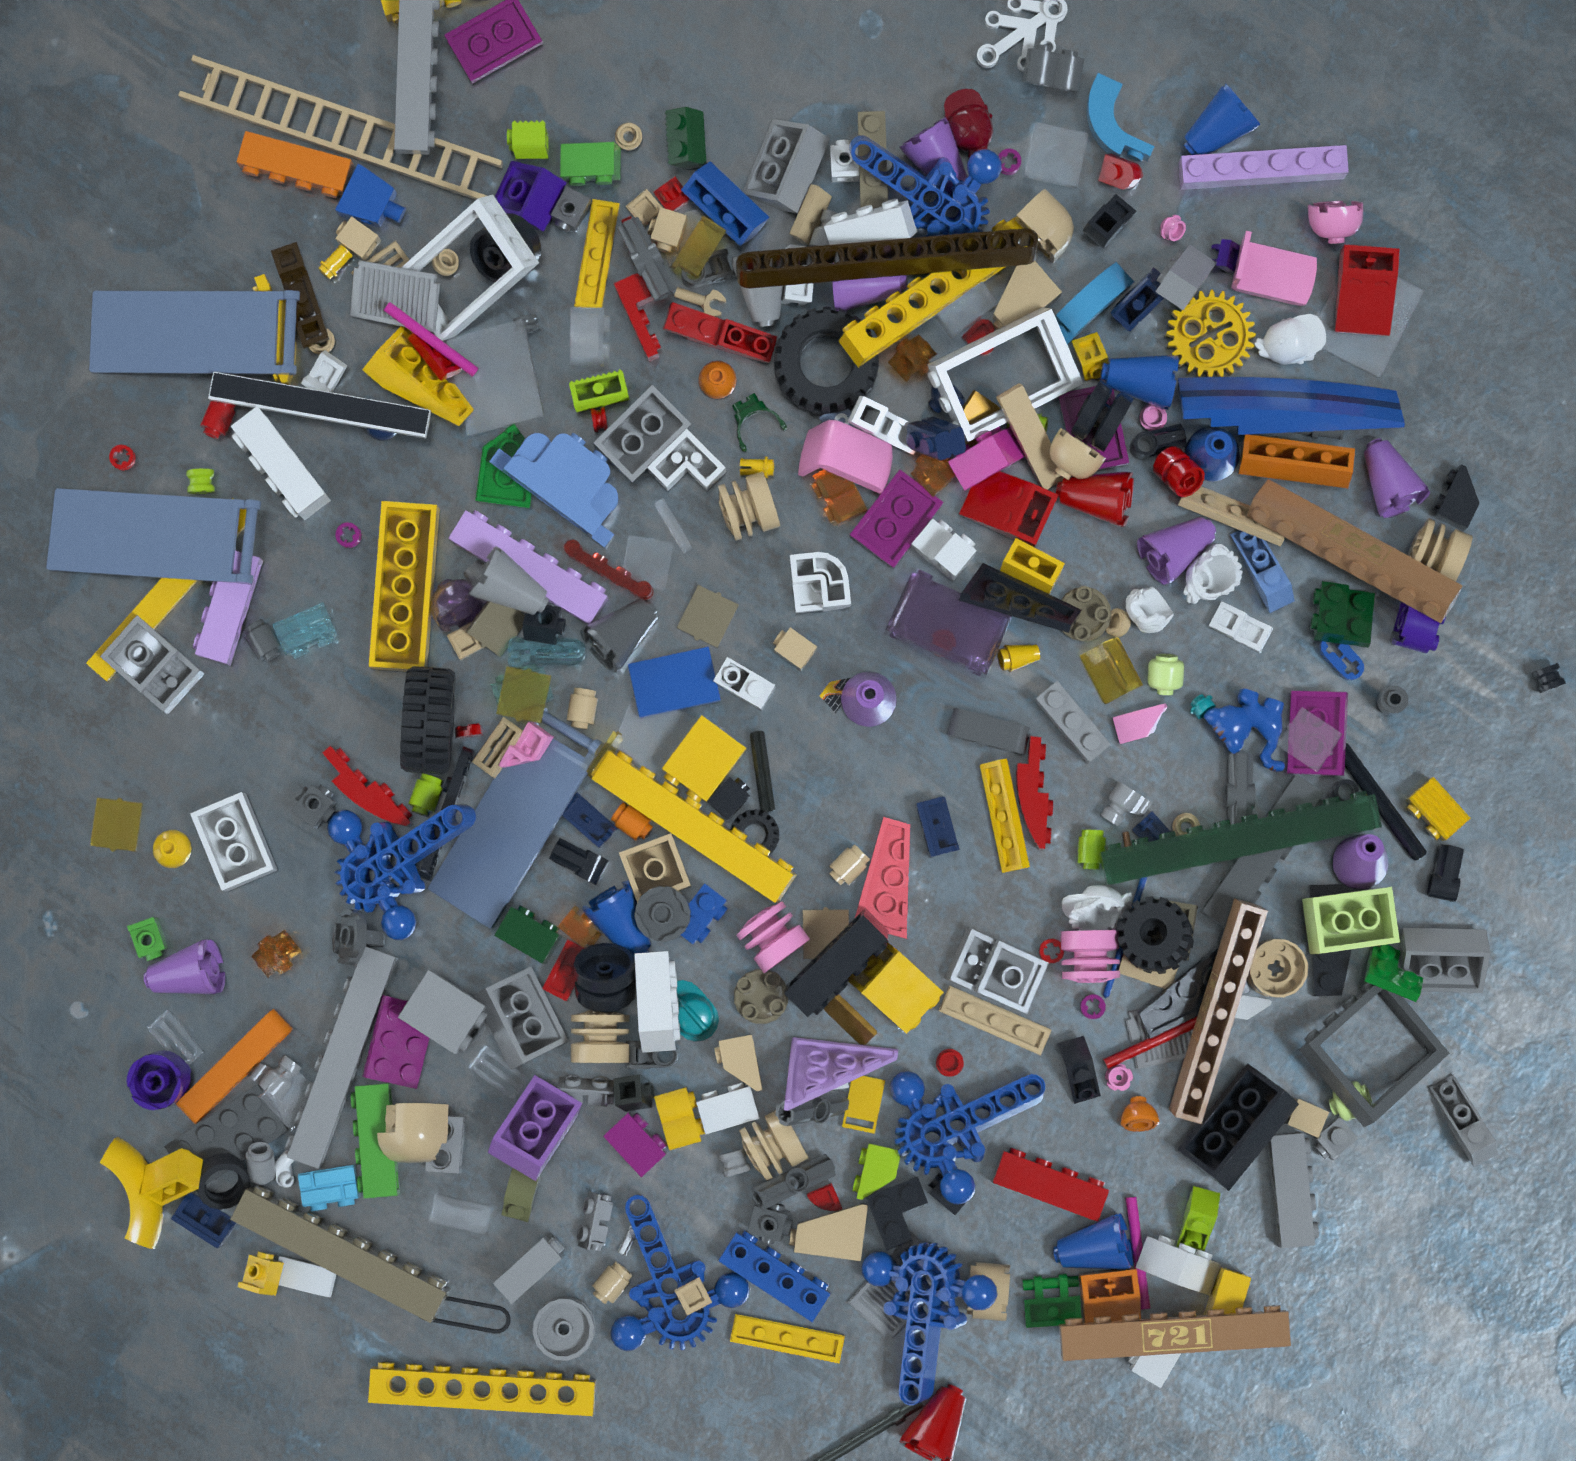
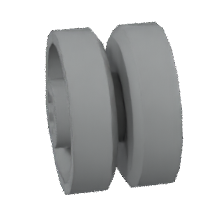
[533,1296,596,1361]

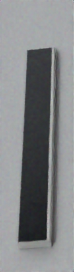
[208,372,431,438]

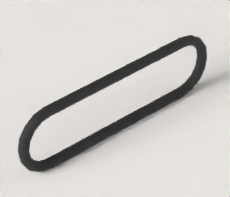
[419,1296,510,1334]

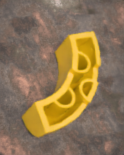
[100,1137,163,1249]

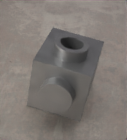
[551,186,592,233]

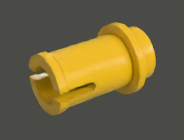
[318,244,353,280]
[740,456,774,478]

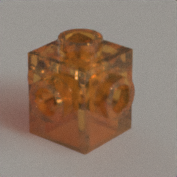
[888,334,937,382]
[910,454,956,497]
[251,930,302,978]

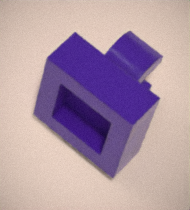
[1211,239,1240,273]

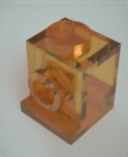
[558,906,602,948]

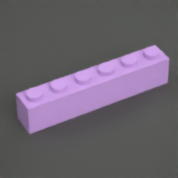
[1178,145,1349,190]
[448,510,608,625]

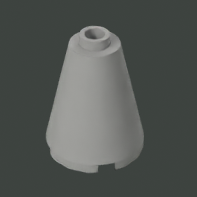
[732,256,783,327]
[469,546,549,615]

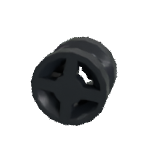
[1532,663,1566,693]

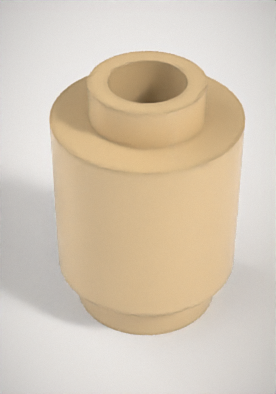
[566,688,598,729]
[829,844,870,885]
[592,1261,633,1304]

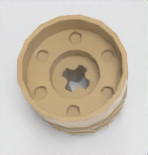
[718,471,780,541]
[1408,518,1473,582]
[1247,939,1308,998]
[571,1011,630,1063]
[739,1110,809,1181]

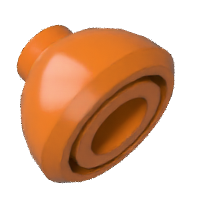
[698,361,737,399]
[1121,1096,1160,1132]

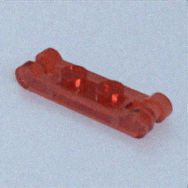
[564,539,654,600]

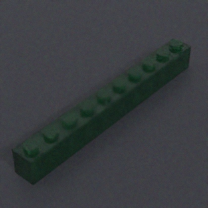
[1099,791,1382,886]

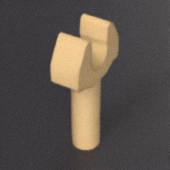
[674,287,726,318]

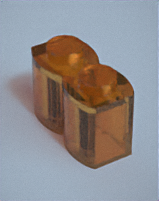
[810,470,867,527]

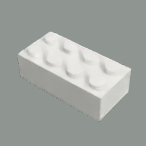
[231,406,331,520]

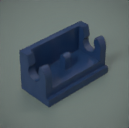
[562,792,618,849]
[916,796,960,858]
[171,1192,237,1249]

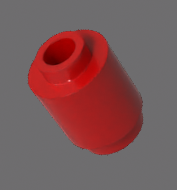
[200,401,236,439]

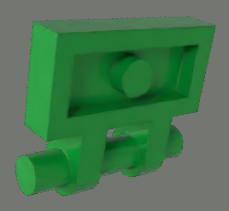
[1022,1274,1082,1328]

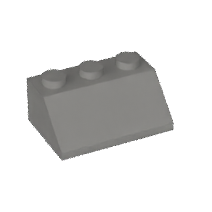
[743,119,830,214]
[593,385,691,483]
[1399,928,1490,993]
[473,966,568,1070]

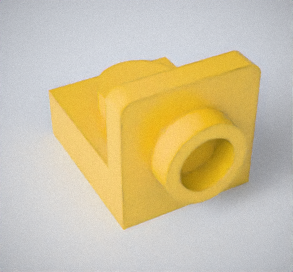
[1071,332,1109,381]

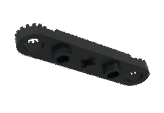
[419,747,475,881]

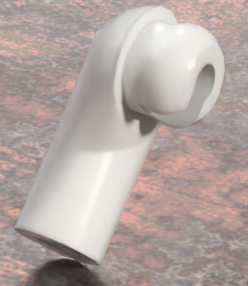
[275,1150,295,1188]

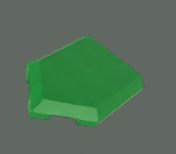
[475,423,532,509]

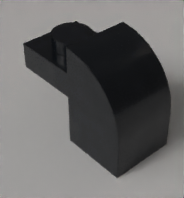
[1083,194,1137,249]

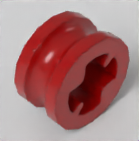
[591,406,608,433]
[109,444,136,471]
[1039,939,1064,963]

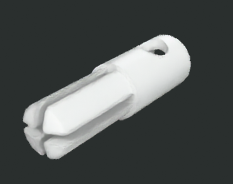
[618,1225,636,1256]

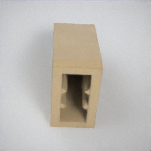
[992,261,1062,330]
[789,1203,868,1261]

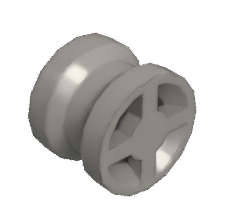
[719,1149,751,1177]

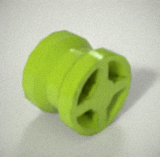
[186,469,215,494]

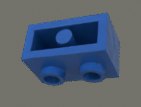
[681,883,728,945]

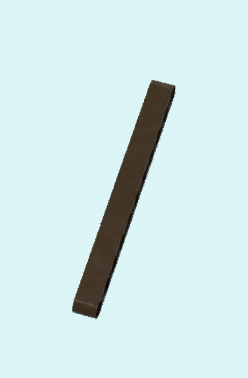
[736,228,1038,289]

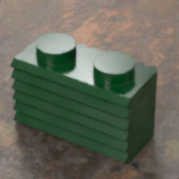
[664,107,707,170]

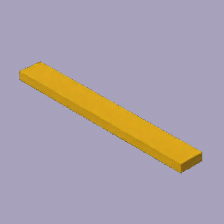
[86,498,246,682]

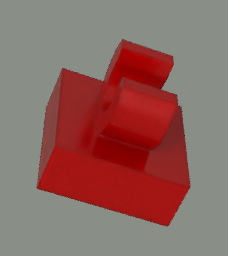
[653,176,691,212]

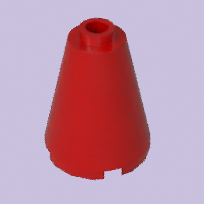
[1056,472,1134,527]
[899,1384,966,1461]

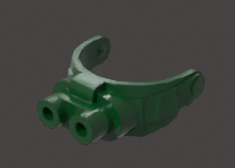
[732,393,787,452]

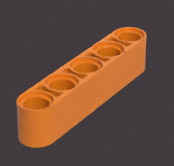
[176,1009,293,1124]

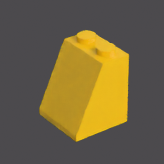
[848,943,944,1034]

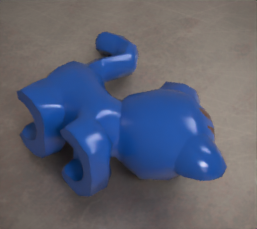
[1204,688,1285,772]

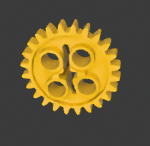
[1165,289,1256,377]

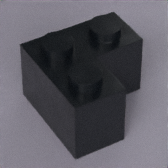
[866,1176,928,1251]

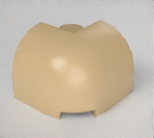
[1015,189,1074,263]
[377,1103,448,1163]

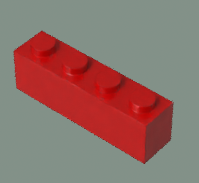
[991,1148,1109,1222]

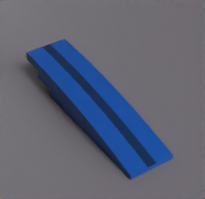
[1178,377,1405,435]

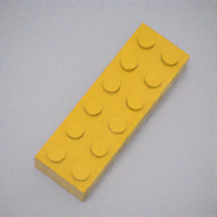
[369,501,440,672]

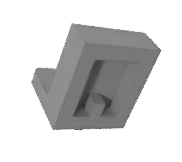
[1313,1117,1358,1161]

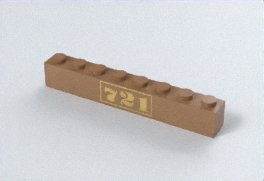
[1247,479,1463,623]
[1169,898,1268,1124]
[1059,1305,1291,1361]

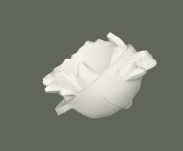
[1255,314,1326,365]
[1184,544,1243,604]
[1062,885,1133,931]

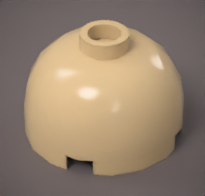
[1050,428,1106,480]

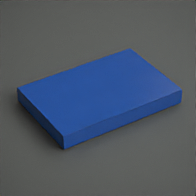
[628,647,721,719]

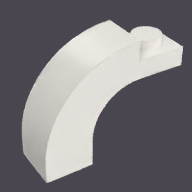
[848,396,915,455]

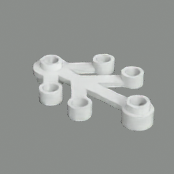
[977,0,1067,72]

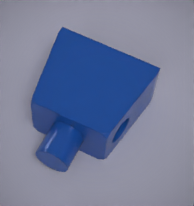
[335,164,406,227]

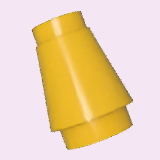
[998,644,1040,672]

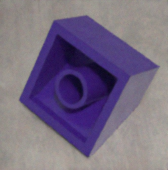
[495,160,567,232]

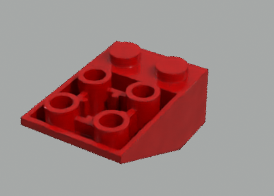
[1334,244,1400,336]
[959,471,1059,548]

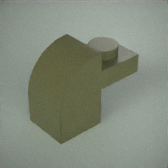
[501,1168,542,1222]

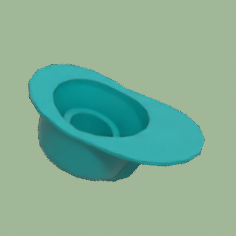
[677,980,719,1042]

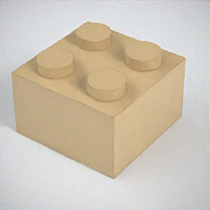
[619,833,692,903]

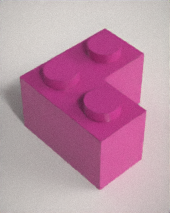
[948,426,1025,491]

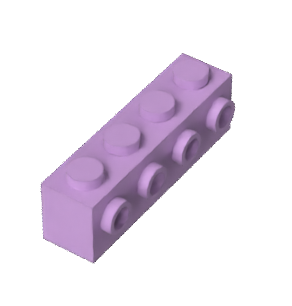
[193,551,263,666]

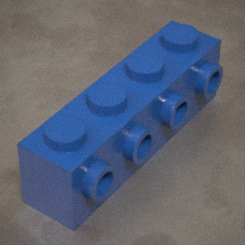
[718,1230,831,1322]

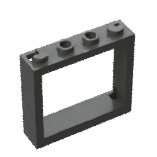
[1298,983,1450,1127]

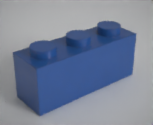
[681,161,770,247]

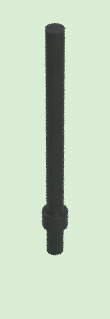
[814,1402,924,1461]

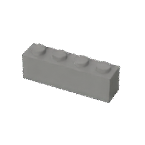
[1268,1132,1319,1248]

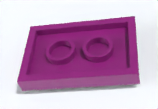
[444,0,543,84]
[1058,386,1129,471]
[850,469,944,569]
[1287,691,1348,776]
[362,995,429,1089]

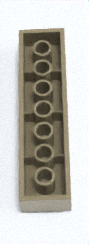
[230,1185,451,1323]

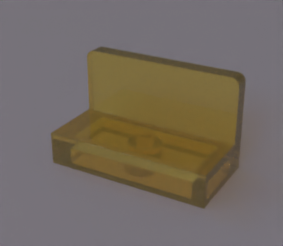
[670,216,726,278]
[1080,637,1143,704]

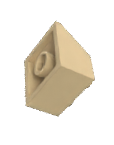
[714,1035,763,1091]

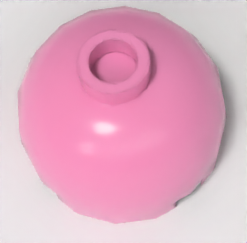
[1308,201,1363,244]

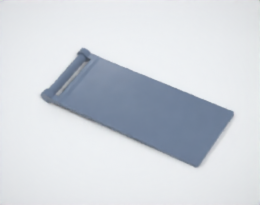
[89,290,300,375]
[46,488,261,585]
[428,704,605,929]

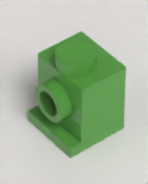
[127,917,168,961]

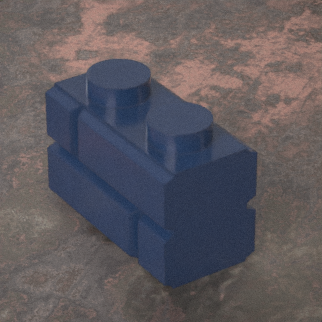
[1110,267,1164,331]
[906,416,966,460]

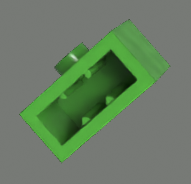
[560,142,621,186]

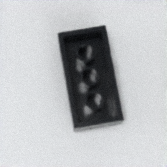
[784,908,889,1017]
[1178,1063,1299,1191]

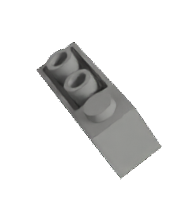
[1429,1074,1498,1167]

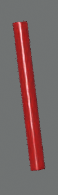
[1103,1016,1198,1069]

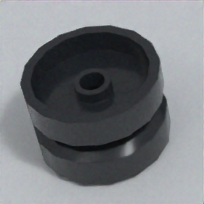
[470,213,541,283]
[1070,380,1134,452]
[573,943,636,1013]

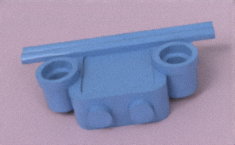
[489,433,618,548]

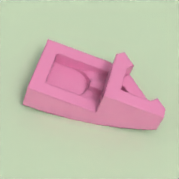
[1113,703,1167,744]
[499,722,554,768]

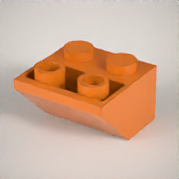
[1079,1267,1141,1323]

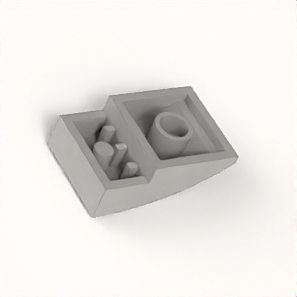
[100,615,205,714]
[945,927,1048,1014]

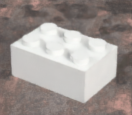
[190,792,277,892]
[635,951,680,1053]

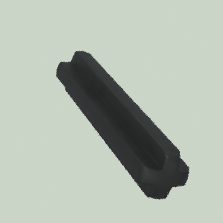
[750,731,775,812]

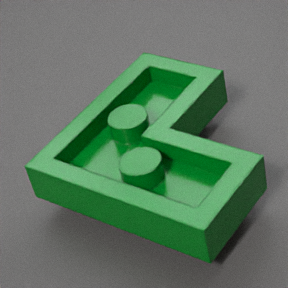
[1364,944,1423,1002]

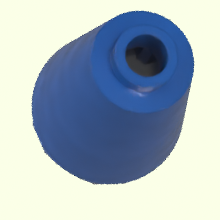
[1184,84,1261,155]
[1101,355,1179,410]
[1185,426,1240,482]
[582,880,651,959]
[1053,1213,1133,1270]

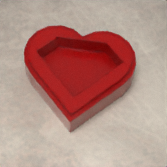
[961,319,995,356]

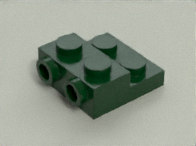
[1310,581,1375,648]

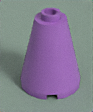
[899,117,967,194]
[833,260,907,311]
[1364,438,1430,518]
[1137,517,1216,585]
[841,672,896,727]
[1333,834,1388,889]
[144,939,225,994]

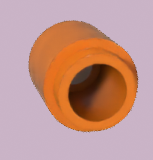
[611,802,653,841]

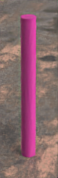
[383,302,479,377]
[1126,1197,1150,1310]

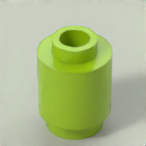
[408,773,443,816]
[1078,830,1106,870]

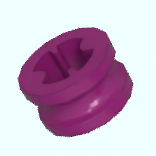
[998,149,1021,175]
[335,522,362,548]
[1080,994,1106,1019]

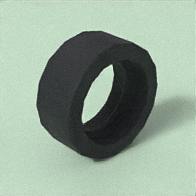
[196,1153,250,1210]

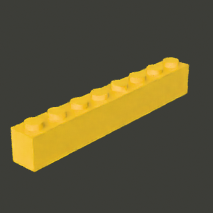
[592,750,797,903]

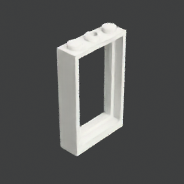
[401,195,539,341]
[927,307,1083,442]

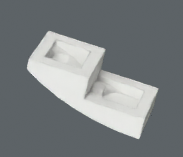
[1209,601,1273,653]
[278,1256,336,1297]

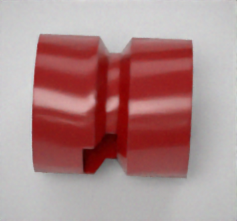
[1153,446,1205,497]

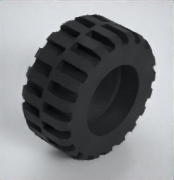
[774,307,879,416]
[400,666,456,775]

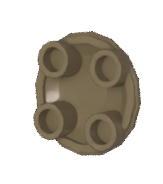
[1061,586,1112,642]
[734,969,788,1024]

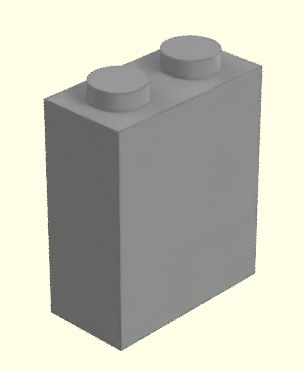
[398,970,488,1054]
[493,1235,565,1305]

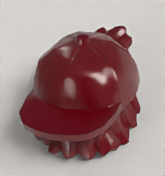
[944,89,994,158]

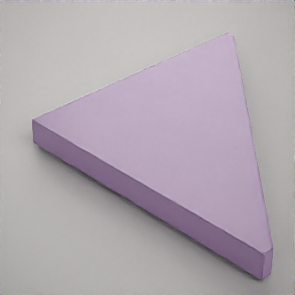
[784,1037,898,1111]

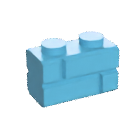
[298,1164,361,1211]

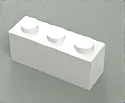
[824,199,917,245]

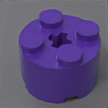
[1392,602,1446,654]
[126,1050,191,1110]

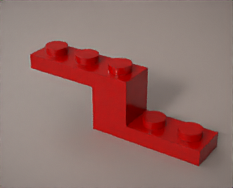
[614,216,661,362]

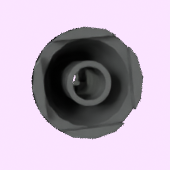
[580,599,657,672]

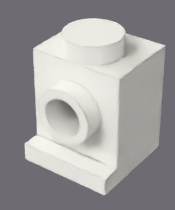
[830,140,859,183]

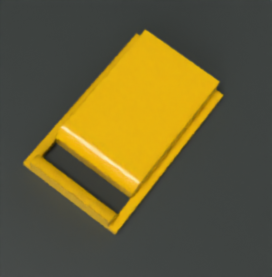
[842,1076,885,1134]

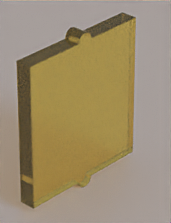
[496,666,552,724]
[586,731,624,778]
[90,798,143,852]

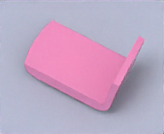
[1231,231,1317,306]
[798,420,893,494]

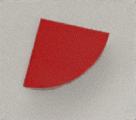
[455,723,483,738]
[806,1183,843,1211]

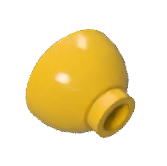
[153,830,192,868]

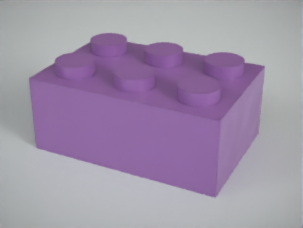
[488,1075,583,1181]

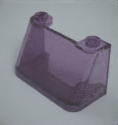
[884,570,1012,679]

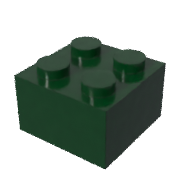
[494,905,563,965]

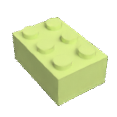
[1302,887,1400,954]

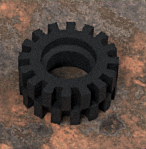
[730,809,779,855]

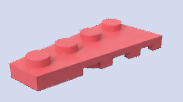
[855,817,910,939]

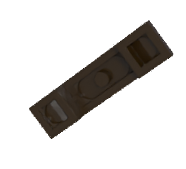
[271,242,330,349]

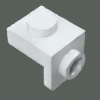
[301,350,348,393]

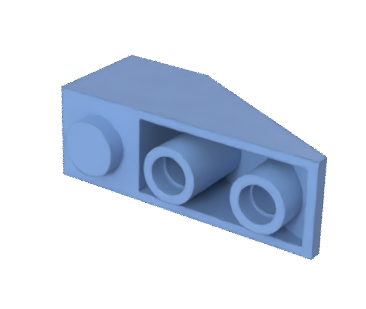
[1230,530,1294,613]

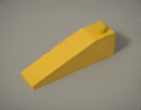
[362,326,474,426]

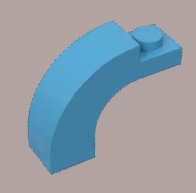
[1086,73,1155,162]
[1055,262,1135,345]

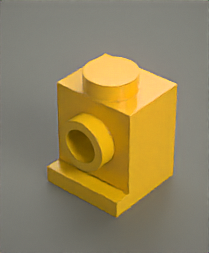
[237,1251,284,1296]

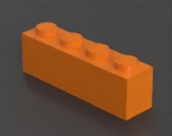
[236,131,354,198]
[1238,434,1355,488]

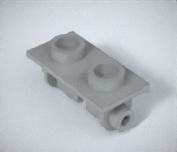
[557,1075,614,1107]
[577,1191,614,1251]

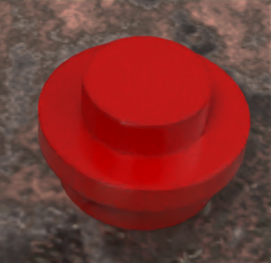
[936,1049,964,1077]

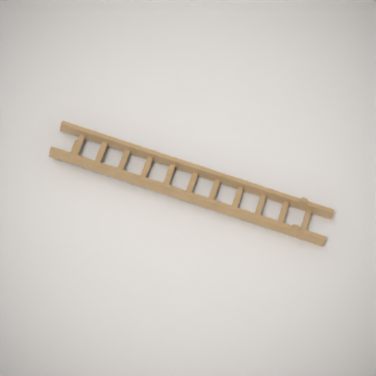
[178,55,503,200]

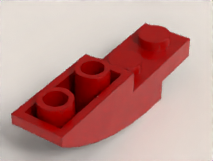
[663,302,778,363]
[1016,736,1053,850]
[322,746,413,827]

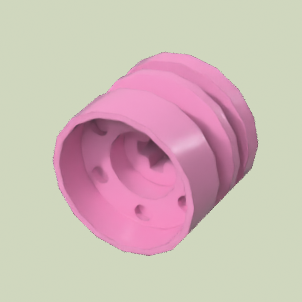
[736,901,810,973]
[1061,930,1120,983]

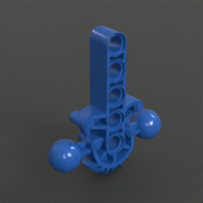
[849,135,1002,237]
[327,804,476,940]
[889,1071,1045,1204]
[610,1194,750,1351]
[861,1242,998,1405]

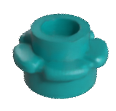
[1190,694,1216,719]

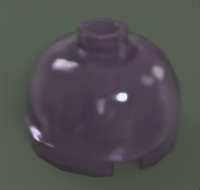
[430,579,487,632]

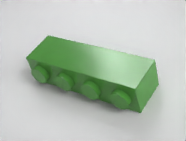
[351,1083,400,1198]

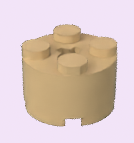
[967,1262,1010,1321]

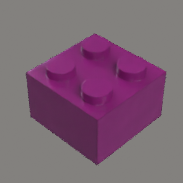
[603,1112,668,1177]

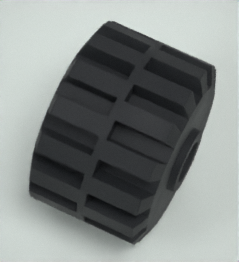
[1117,896,1194,974]

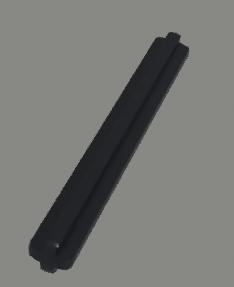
[1345,743,1427,861]

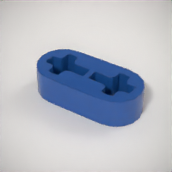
[1319,641,1364,681]

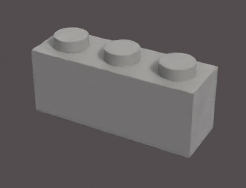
[1156,244,1217,310]
[1034,681,1111,764]

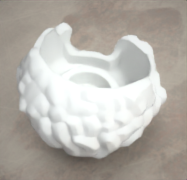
[1126,587,1174,633]

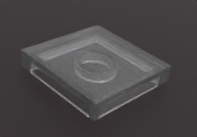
[1023,122,1089,188]

